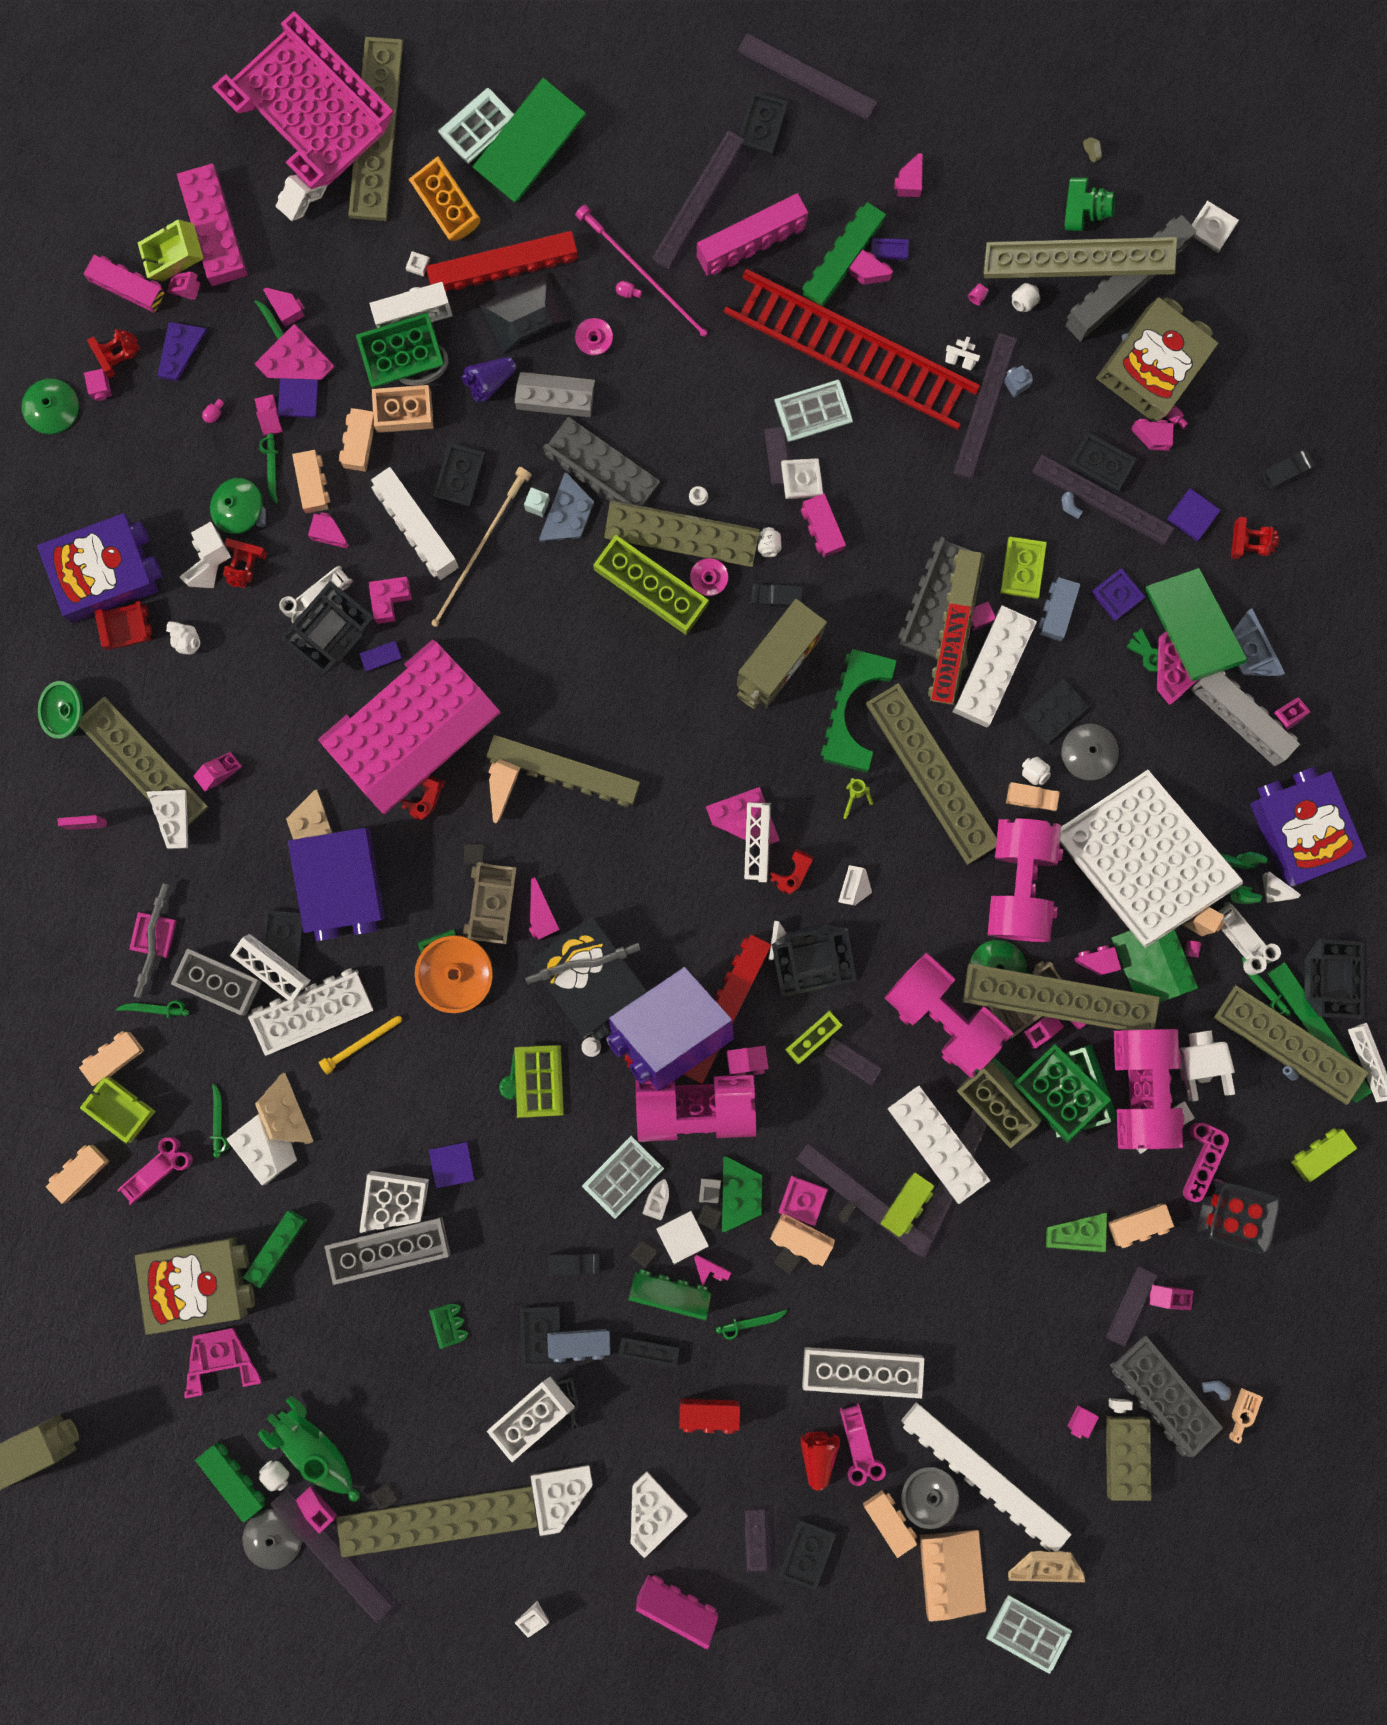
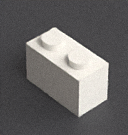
[191,522,231,568]

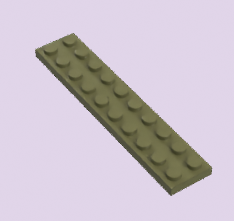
[349,37,403,221]
[984,237,1177,278]
[866,683,997,865]
[962,964,1160,1030]
[336,1486,538,1557]

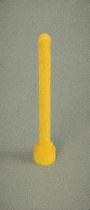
[319,1016,402,1075]

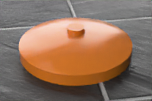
[415,935,493,1013]

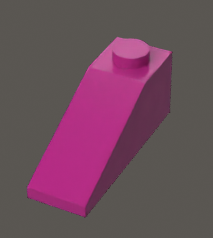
[529,878,560,941]

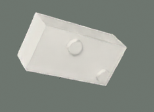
[369,282,452,328]
[487,1377,575,1462]

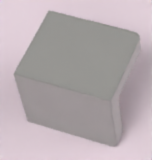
[699,1178,721,1203]

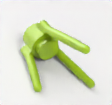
[844,778,873,819]

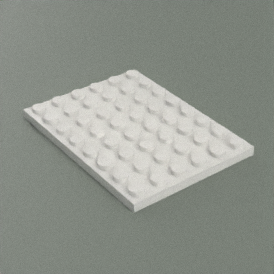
[1060,770,1243,948]

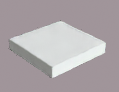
[1192,201,1239,253]
[781,459,823,499]
[656,1211,708,1264]

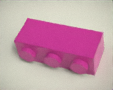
[801,494,846,558]

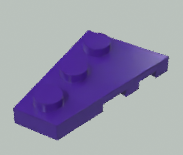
[157,322,207,381]

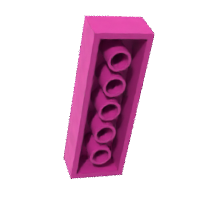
[177,163,248,286]
[697,193,808,276]

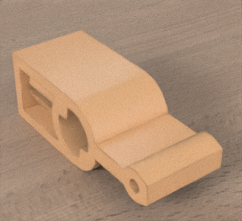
[1006,782,1060,811]
[1229,1388,1263,1443]

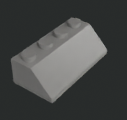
[515,372,595,417]

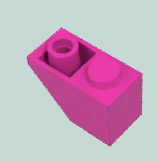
[848,250,893,285]
[1132,419,1174,451]
[193,752,242,791]
[1074,945,1121,975]
[1021,1016,1064,1049]
[296,1486,337,1533]

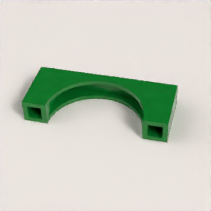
[821,649,897,773]

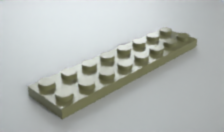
[604,500,760,567]
[79,697,209,826]
[1214,985,1369,1105]

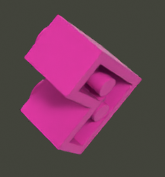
[369,577,412,624]
[726,1046,768,1076]

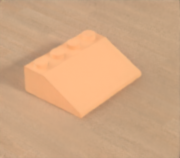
[919,1530,986,1621]

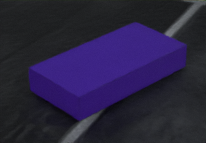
[871,238,909,260]
[360,641,402,672]

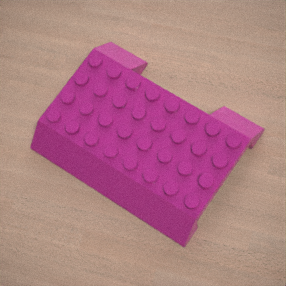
[212,11,394,189]
[318,639,501,815]

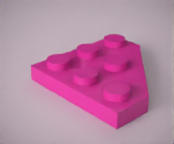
[255,324,335,380]
[1157,631,1197,704]
[706,787,780,847]

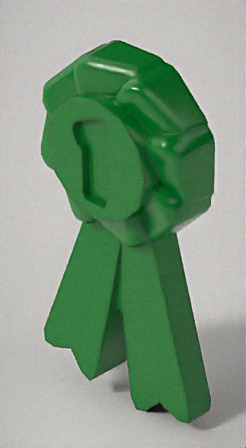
[1126,629,1158,672]
[499,1052,534,1100]

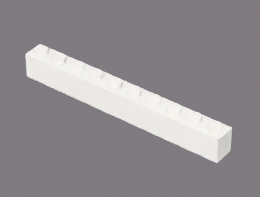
[901,1402,1071,1552]

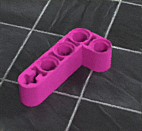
[1183,1123,1229,1202]

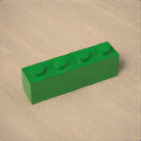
[243,1210,307,1288]
[195,1442,266,1523]

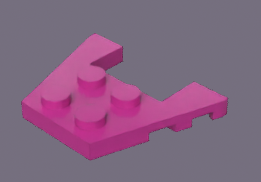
[184,1327,262,1398]

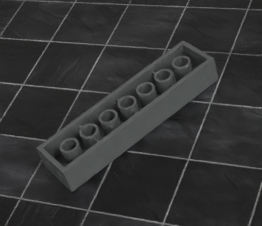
[1065,215,1197,342]

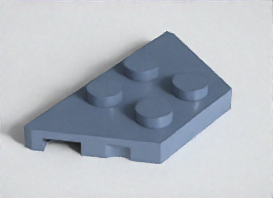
[539,473,594,542]
[1232,609,1285,676]

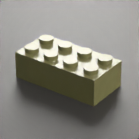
[957,1061,1043,1148]
[1106,1416,1151,1501]

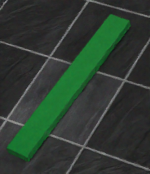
[1267,963,1372,1103]

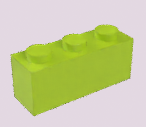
[785,1011,842,1064]
[1291,1128,1357,1182]
[880,1173,934,1237]

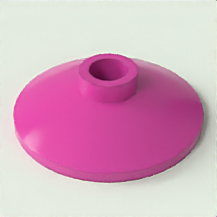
[575,318,613,355]
[690,558,728,596]

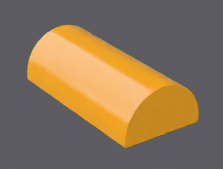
[409,156,481,241]

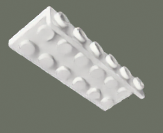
[248,968,373,1056]

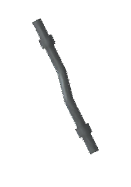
[134,883,170,999]
[525,943,641,985]

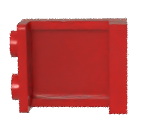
[94,601,153,651]

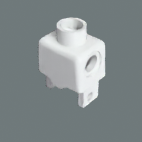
[1180,1031,1235,1101]

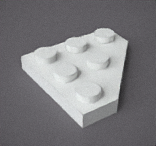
[531,1465,593,1536]
[631,1471,687,1558]

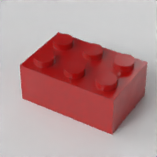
[679,1399,740,1434]

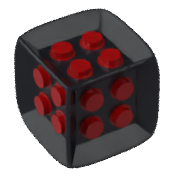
[1197,1179,1280,1255]

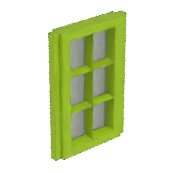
[514,1045,564,1118]

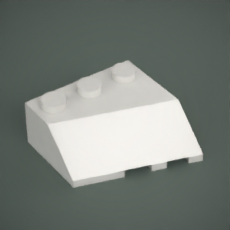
[226,1114,297,1185]
[360,1171,429,1233]

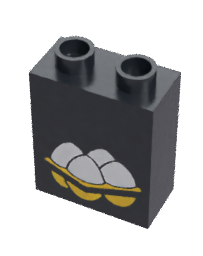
[529,916,647,1042]

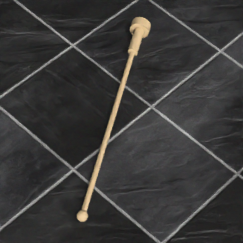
[432,467,532,627]

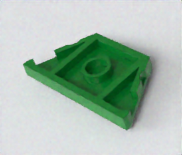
[722,1156,762,1232]

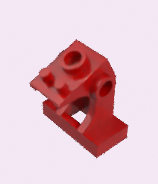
[87,329,140,378]
[1231,517,1279,559]
[224,538,267,588]
[401,775,445,820]
[770,849,813,895]

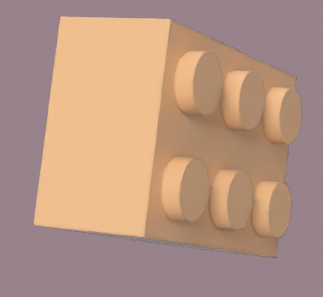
[372,385,434,433]

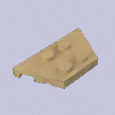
[286,790,333,840]
[255,1073,313,1144]
[1008,1551,1085,1582]

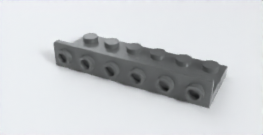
[544,417,660,506]
[898,536,974,658]
[1110,1336,1223,1457]

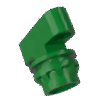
[1065,178,1115,231]

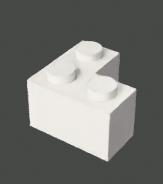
[276,174,327,221]

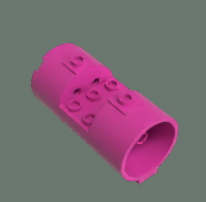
[988,819,1063,942]
[884,952,1013,1078]
[1114,1029,1184,1149]
[636,1075,756,1142]

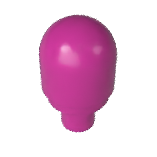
[616,281,642,298]
[202,399,225,423]
[1165,406,1188,429]

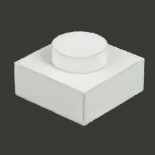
[1109,1398,1132,1413]

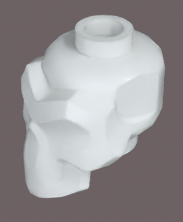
[167,621,200,655]

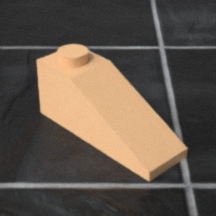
[489,759,521,823]

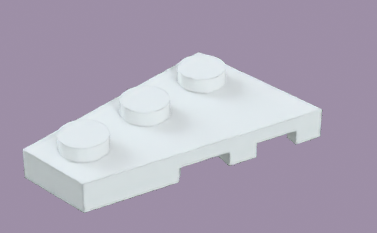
[147,790,188,849]

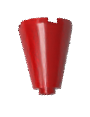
[800,1432,840,1490]

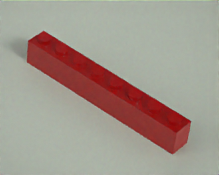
[426,231,578,293]
[684,935,771,1084]

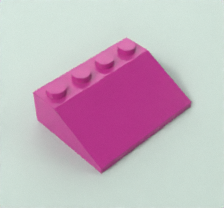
[636,1575,718,1649]

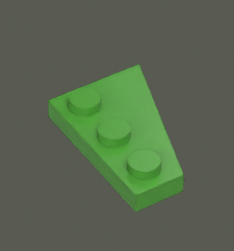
[1046,1213,1107,1252]

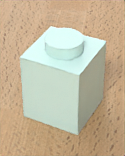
[524,488,550,517]

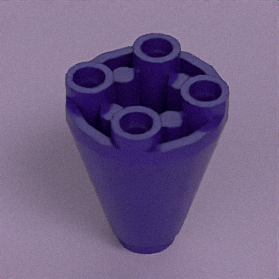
[462,357,516,402]

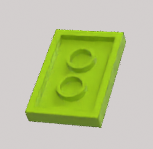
[1000,537,1046,599]

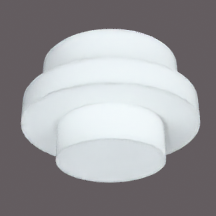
[689,487,708,506]
[582,1037,601,1057]

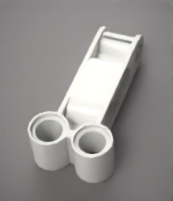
[279,566,353,623]
[1218,902,1281,975]

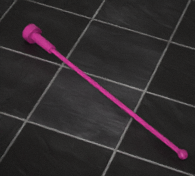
[575,204,707,337]

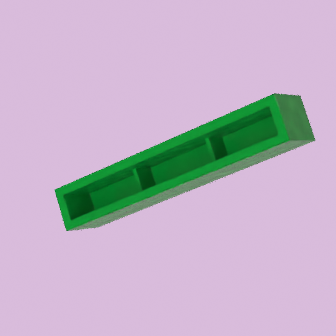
[802,202,886,307]

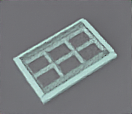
[438,88,514,164]
[774,380,853,442]
[582,1136,664,1219]
[986,1595,1072,1674]

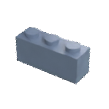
[1038,577,1080,641]
[547,1329,610,1362]

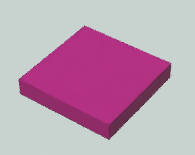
[58,815,107,830]
[129,912,177,958]
[778,1176,828,1226]

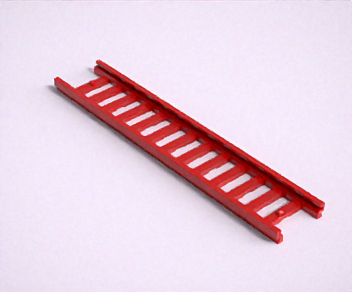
[724,269,980,430]

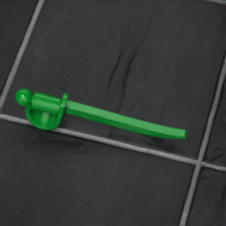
[254,300,284,340]
[259,433,279,504]
[1242,957,1291,1016]
[116,999,189,1018]
[210,1084,230,1158]
[716,1310,787,1340]

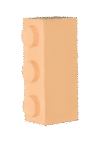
[339,408,374,472]
[292,450,330,514]
[1181,907,1224,936]
[79,1031,144,1086]
[46,1145,110,1204]
[1107,1203,1174,1248]
[770,1213,835,1266]
[863,1490,917,1558]

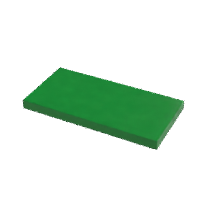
[473,78,586,203]
[1146,568,1247,682]

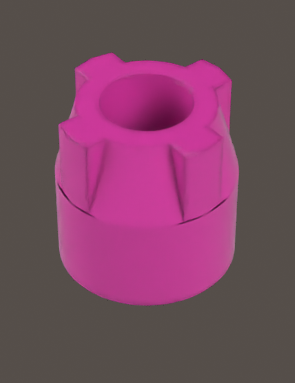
[968,283,988,305]
[1184,940,1201,958]

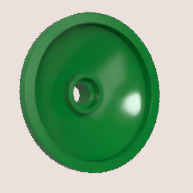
[22,379,79,435]
[210,478,263,534]
[38,681,83,739]
[969,940,1027,974]

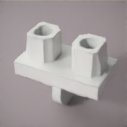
[945,336,980,370]

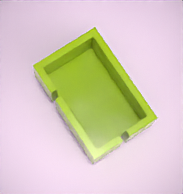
[138,220,204,282]
[80,1077,156,1143]

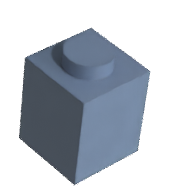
[1004,365,1033,397]

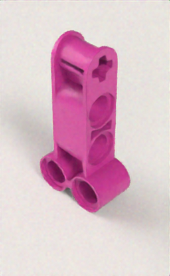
[118,1137,193,1205]
[840,1403,886,1486]

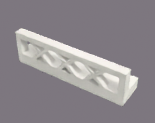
[745,802,771,882]
[230,934,311,1002]
[1348,1023,1387,1103]

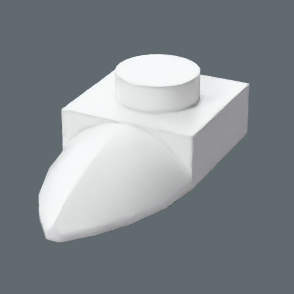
[642,1179,669,1220]

